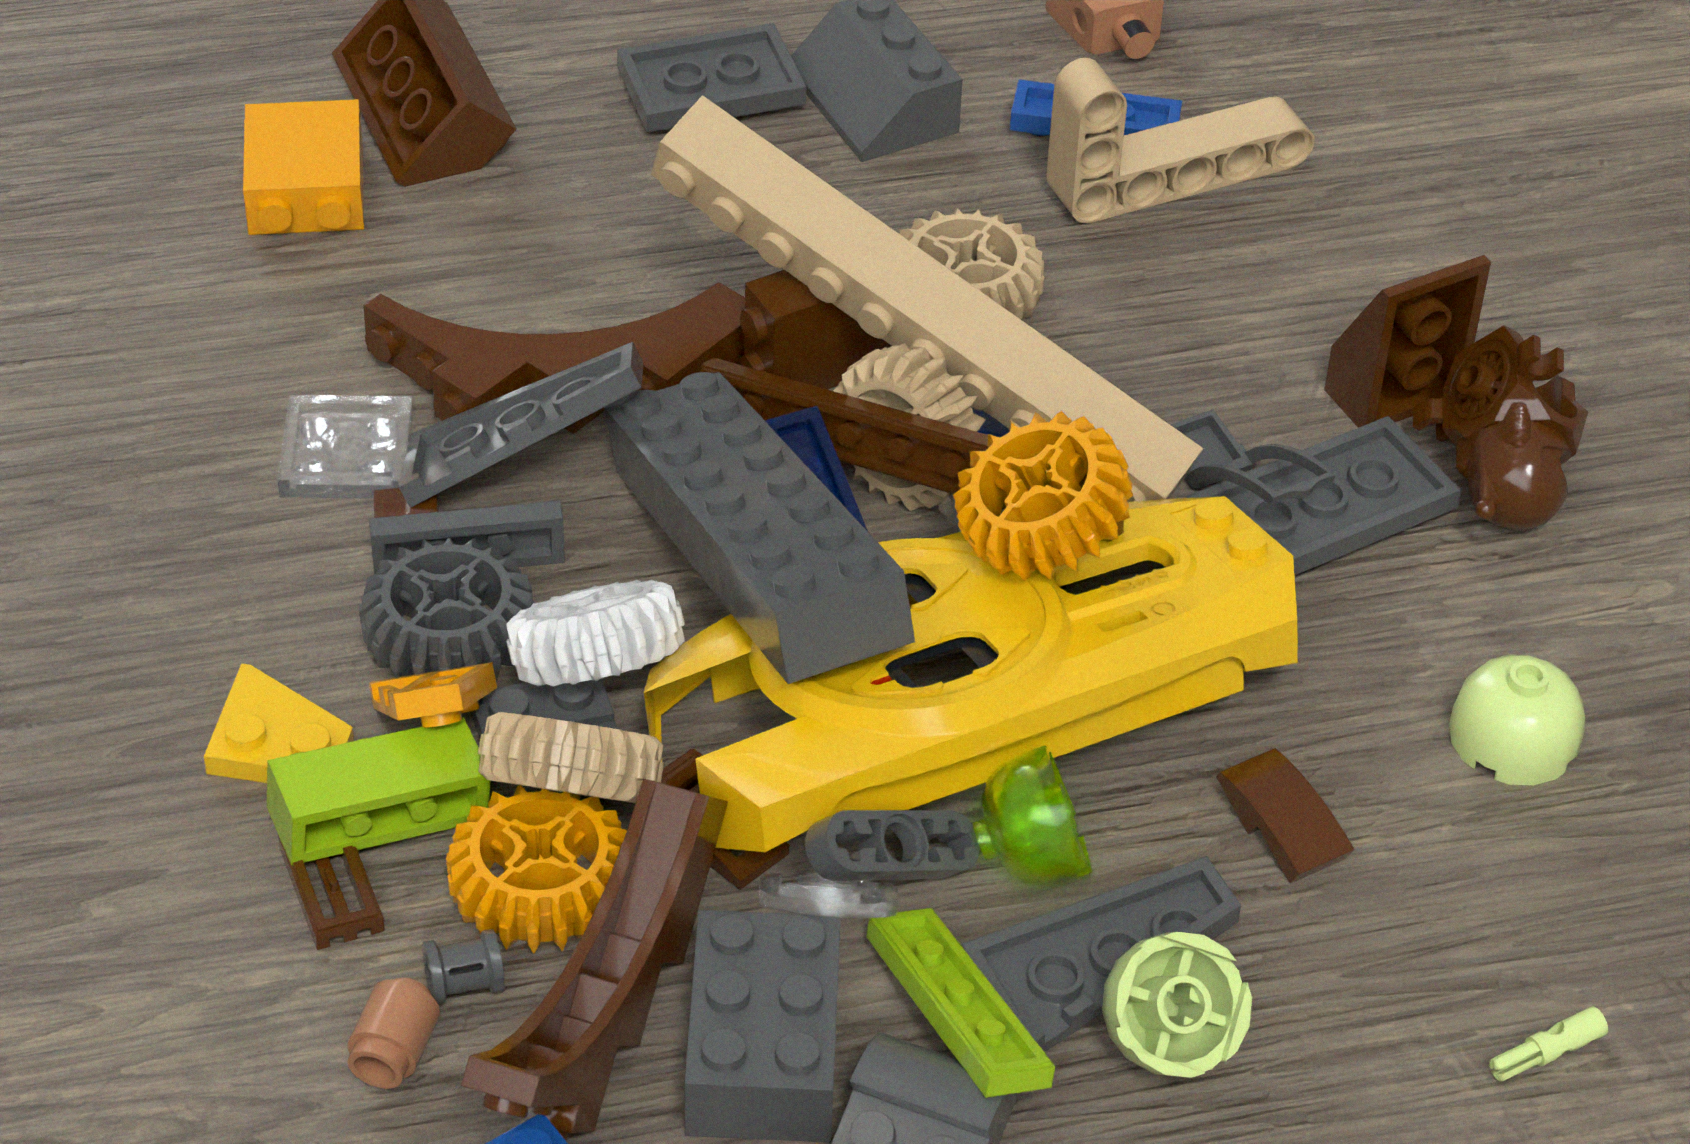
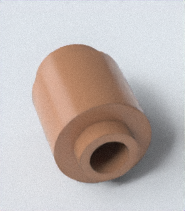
[347,977,440,1089]

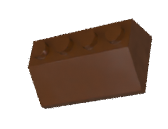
[332,0,517,187]

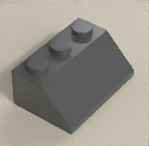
[791,0,963,162]

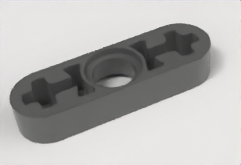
[805,810,980,881]

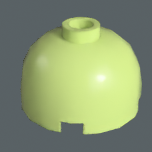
[1449,654,1585,786]
[1102,932,1252,1078]

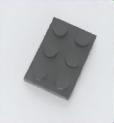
[617,23,806,132]

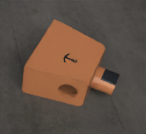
[1046,0,1164,59]

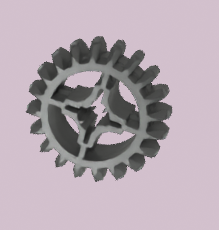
[359,535,535,680]

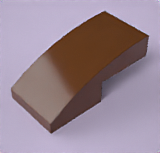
[1216,748,1355,884]

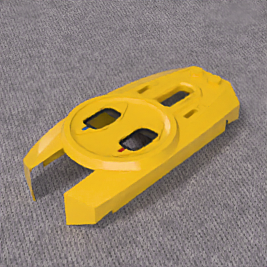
[644,496,1298,852]

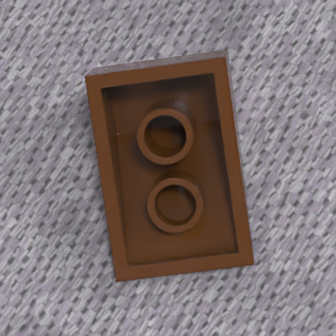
[1324,255,1491,428]

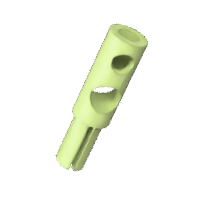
[1489,1006,1608,1082]

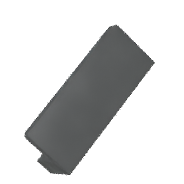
[369,500,565,575]

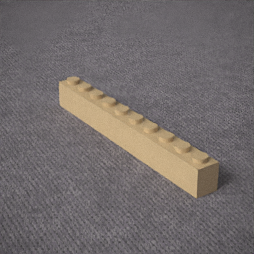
[650,95,1204,502]

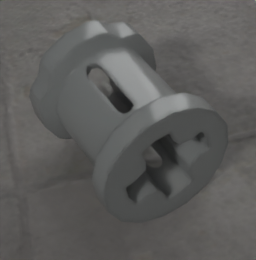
[422,929,505,1004]

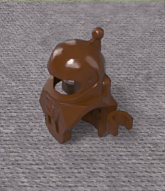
[1413,325,1588,530]

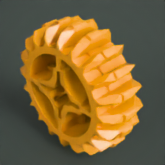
[953,411,1134,581]
[446,785,627,954]

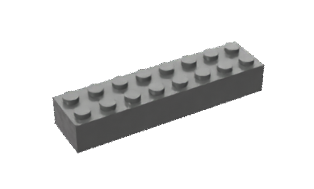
[604,372,915,684]

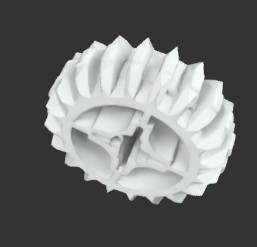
[506,580,685,687]

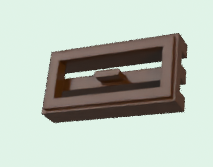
[278,835,385,950]

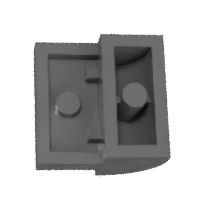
[831,1032,1019,1144]

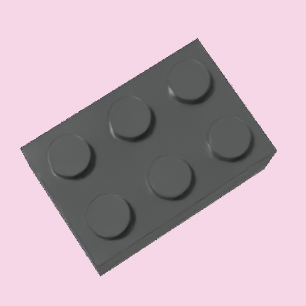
[685,910,841,1143]

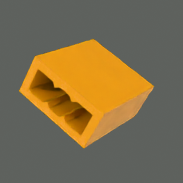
[243,99,364,235]

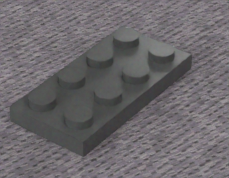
[1186,416,1462,575]

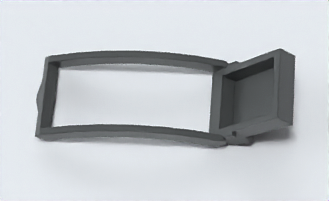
[1170,409,1336,505]

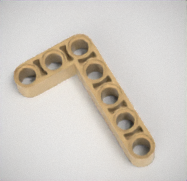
[1046,58,1315,223]

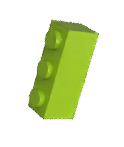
[267,717,491,865]

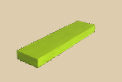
[866,908,1056,1098]

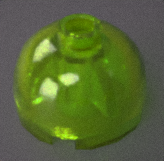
[972,745,1094,887]

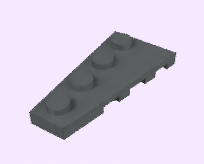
[399,342,644,508]
[961,856,1241,1052]

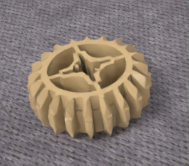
[899,207,1044,319]
[833,343,986,512]
[478,712,664,803]

